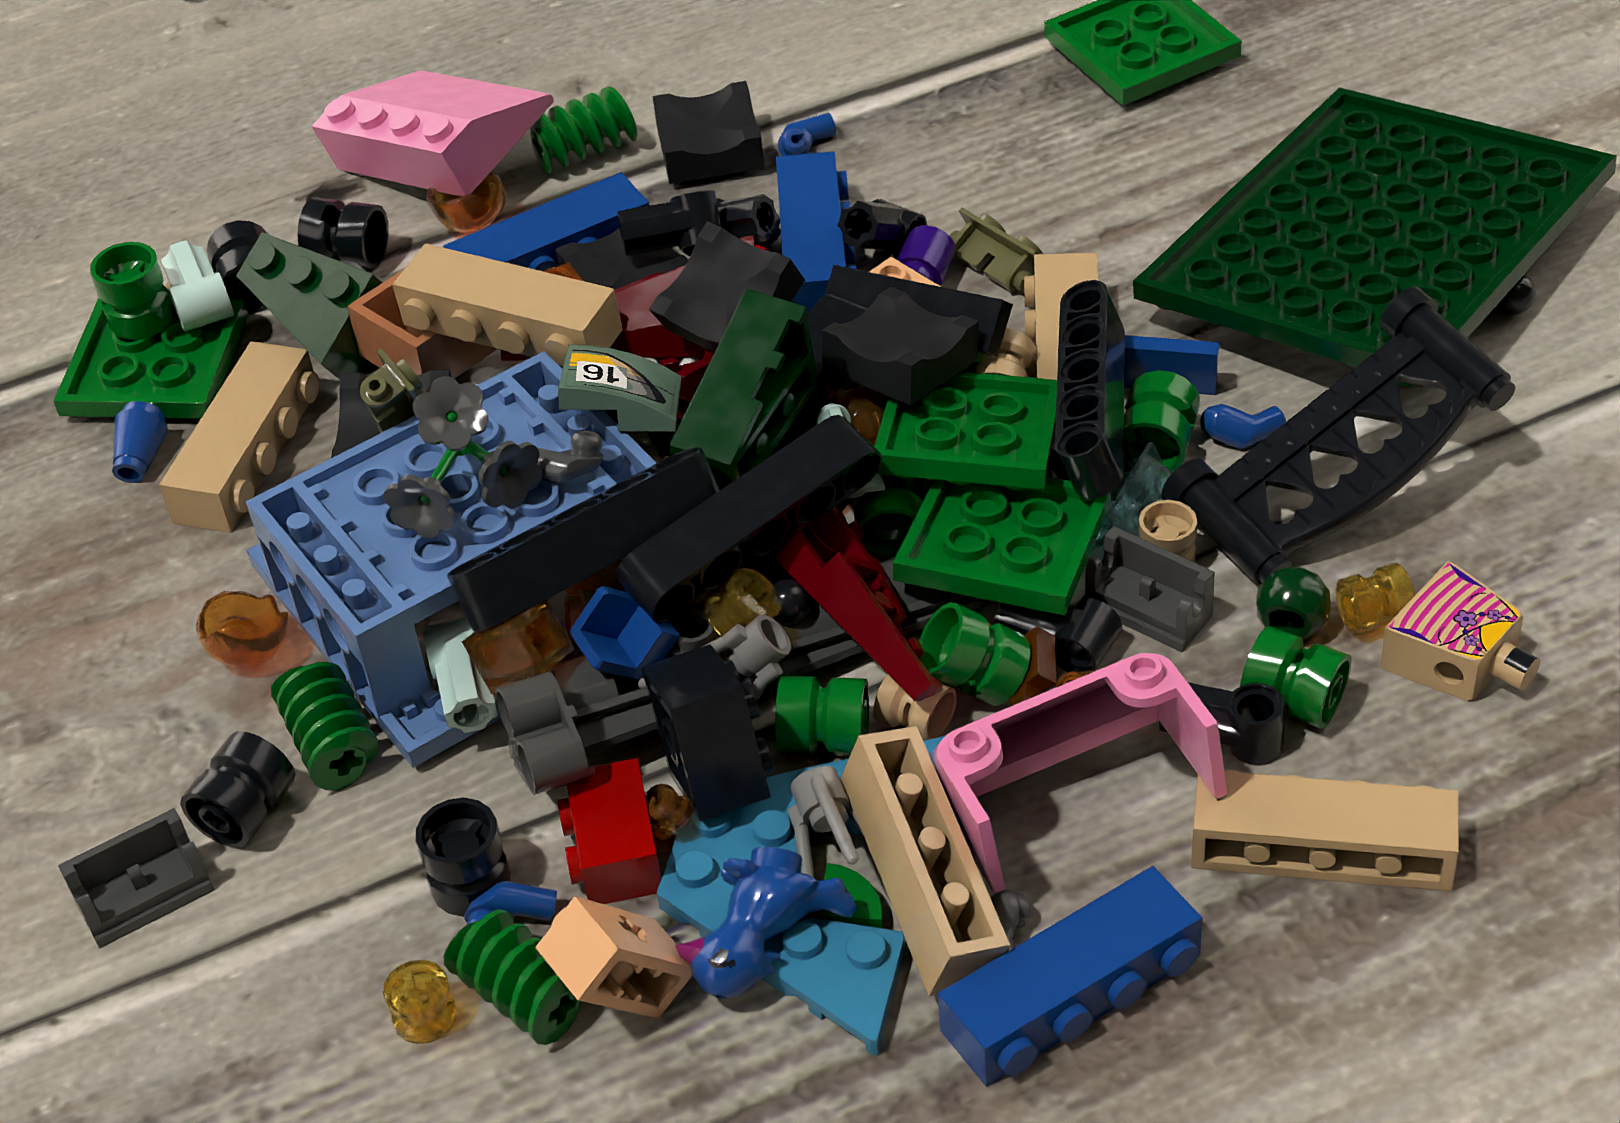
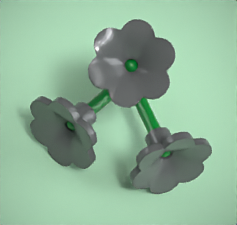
[383,376,542,539]

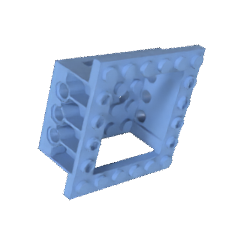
[246,351,712,768]

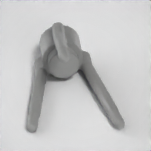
[638,615,791,700]
[787,766,864,918]

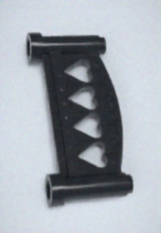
[1161,286,1516,584]

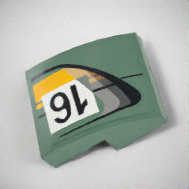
[558,344,681,432]

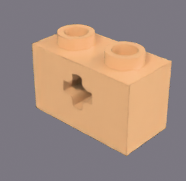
[535,896,693,1019]

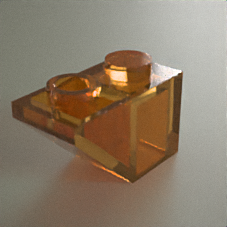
[462,599,575,694]

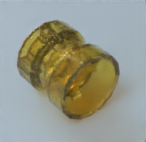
[1335,563,1415,635]

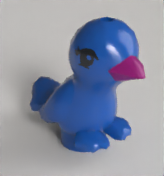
[675,847,857,999]

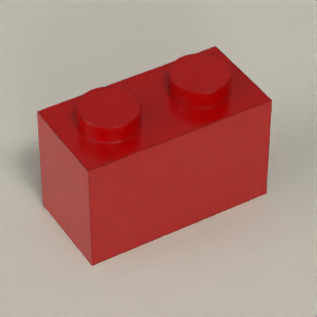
[557,758,661,904]

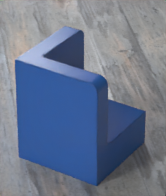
[569,586,680,680]

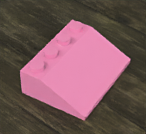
[311,70,554,198]

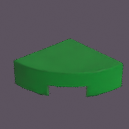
[817,863,883,929]

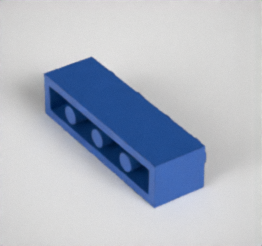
[776,151,856,314]
[443,172,649,276]
[938,866,1203,1087]

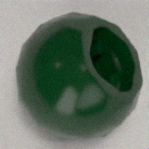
[1256,566,1331,639]

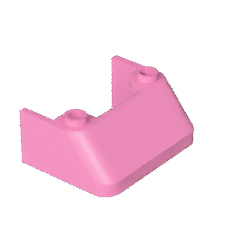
[929,653,1227,894]

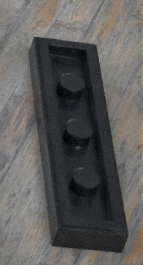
[825,265,1013,357]

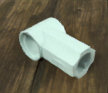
[161,240,234,332]
[422,617,498,733]

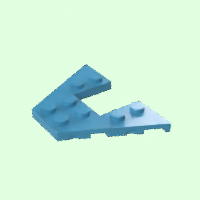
[657,736,945,1056]

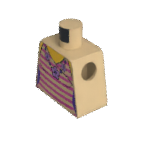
[1380,561,1540,701]

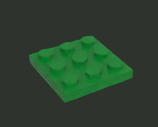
[1044,0,1242,105]
[53,298,248,419]
[874,371,1057,490]
[893,477,1111,616]

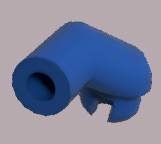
[778,112,836,156]
[1200,404,1286,449]
[464,881,557,925]

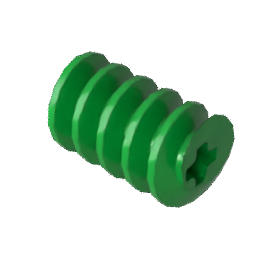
[530,86,637,174]
[271,662,379,791]
[443,909,580,1045]

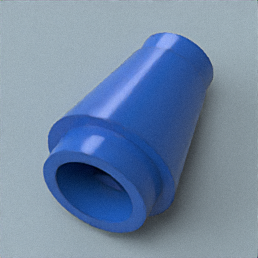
[112,401,168,483]

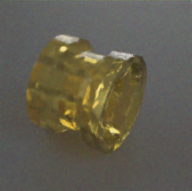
[705,568,781,636]
[383,960,457,1044]

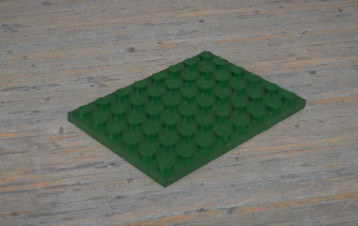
[1133,87,1617,387]

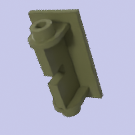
[949,207,1043,293]
[360,348,424,433]

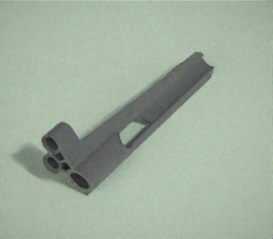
[495,554,994,795]

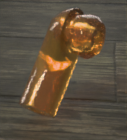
[646,784,693,840]

